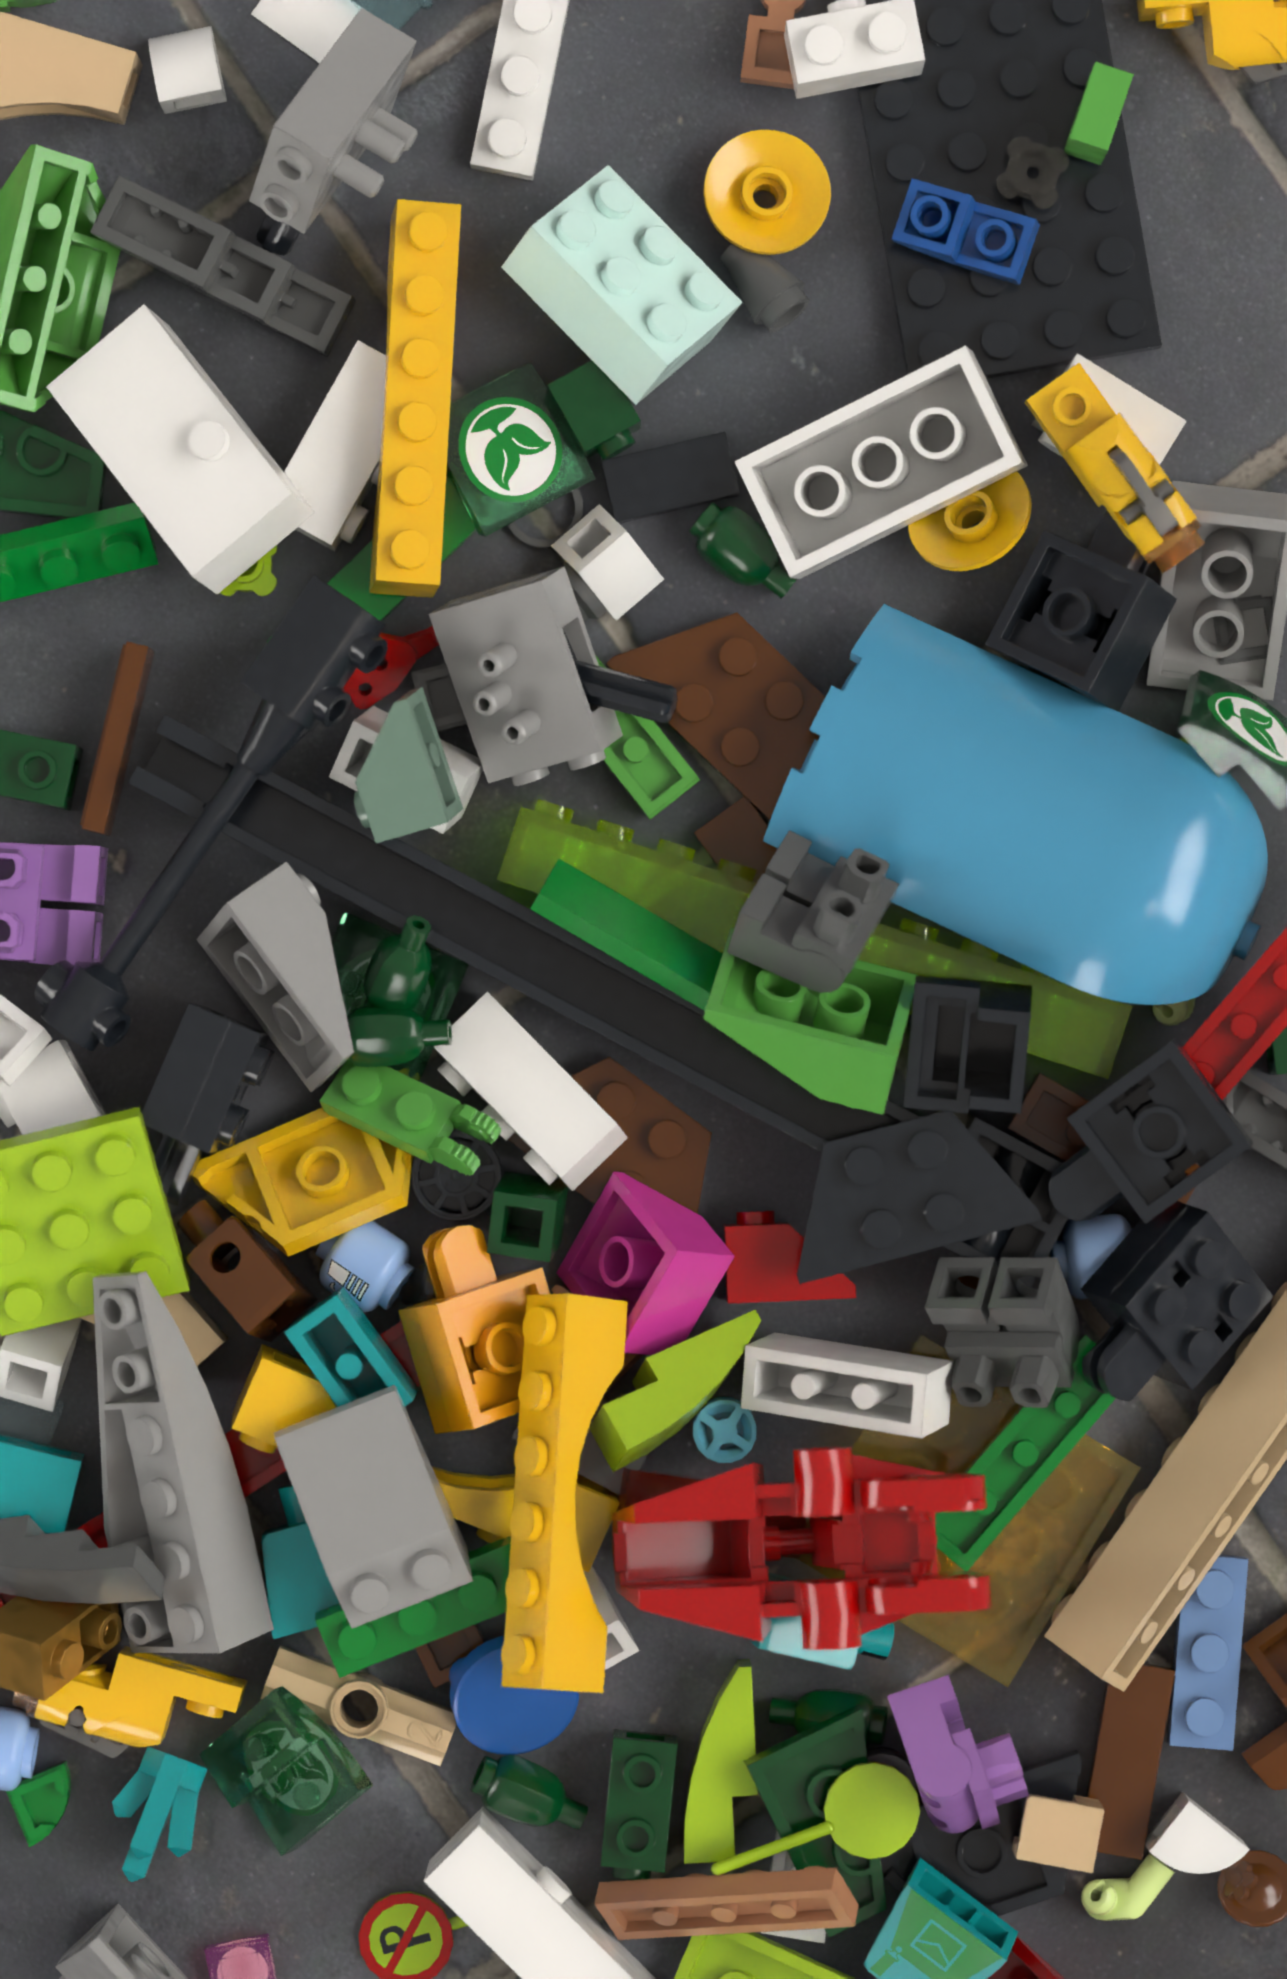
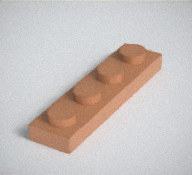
[594,1866,859,1940]

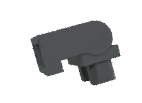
[727,830,899,993]
[925,1257,1080,1408]

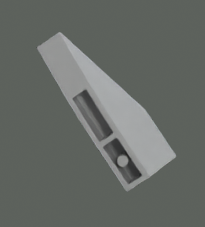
[93,1271,274,1653]

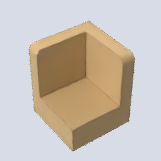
[1012,1794,1105,1873]

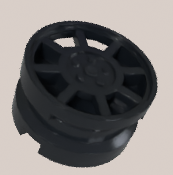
[411,1130,503,1221]

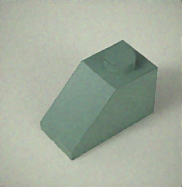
[354,687,463,843]

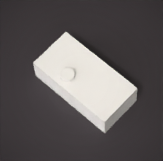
[46,304,315,594]
[735,346,1028,579]
[424,1807,656,1979]

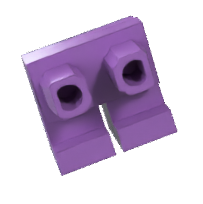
[0,842,108,965]
[887,1675,1029,1834]

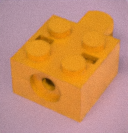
[398,1225,550,1434]

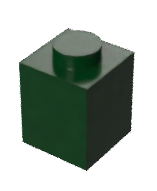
[547,360,641,461]
[487,1171,568,1262]

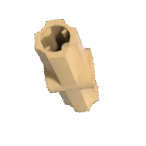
[260,1645,456,1766]

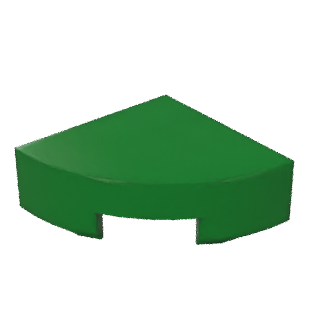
[6,1761,71,1847]

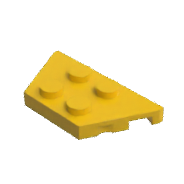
[192,1069,419,1257]

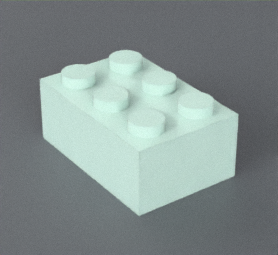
[501,165,743,405]

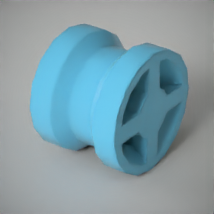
[693,1396,756,1463]

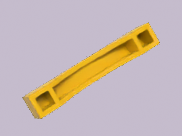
[369,199,461,598]
[501,1293,628,1693]
[232,1344,619,1573]

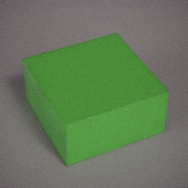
[1063,61,1134,165]

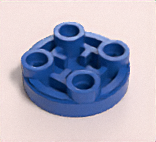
[449,1635,579,1755]

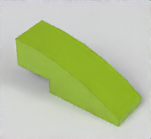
[589,1309,761,1472]
[683,1659,758,1864]

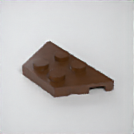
[606,612,825,821]
[508,1057,712,1214]

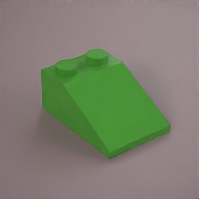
[703,928,919,1115]

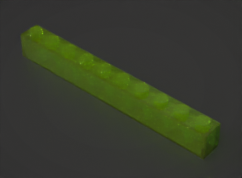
[497,799,1132,1079]

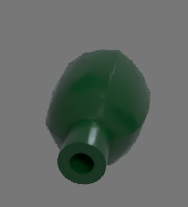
[688,502,797,599]
[363,916,432,1010]
[347,1006,452,1067]
[769,1689,888,1748]
[470,1754,588,1830]

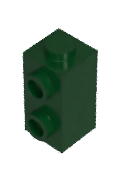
[0,729,83,811]
[601,1729,678,1880]

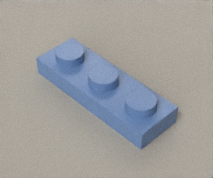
[1167,1555,1249,1751]

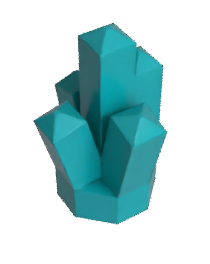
[112,1747,208,1882]

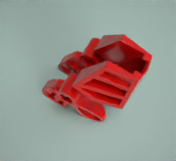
[612,1447,992,1650]

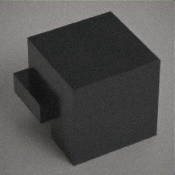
[903,976,1032,1114]

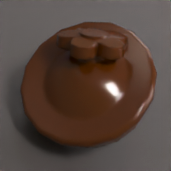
[1217,1850,1287,1927]

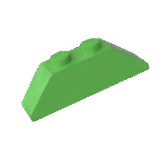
[0,144,120,413]

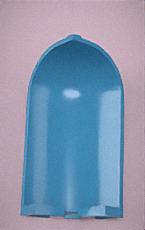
[763,604,1268,1005]

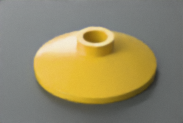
[703,130,831,255]
[908,471,1032,571]

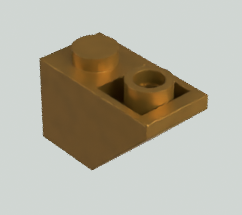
[0,1596,122,1701]

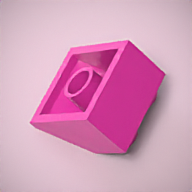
[556,1172,735,1355]

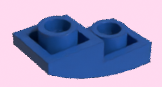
[891,178,1040,285]

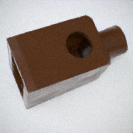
[177,1200,318,1342]

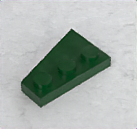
[0,410,107,519]
[744,1704,887,1938]

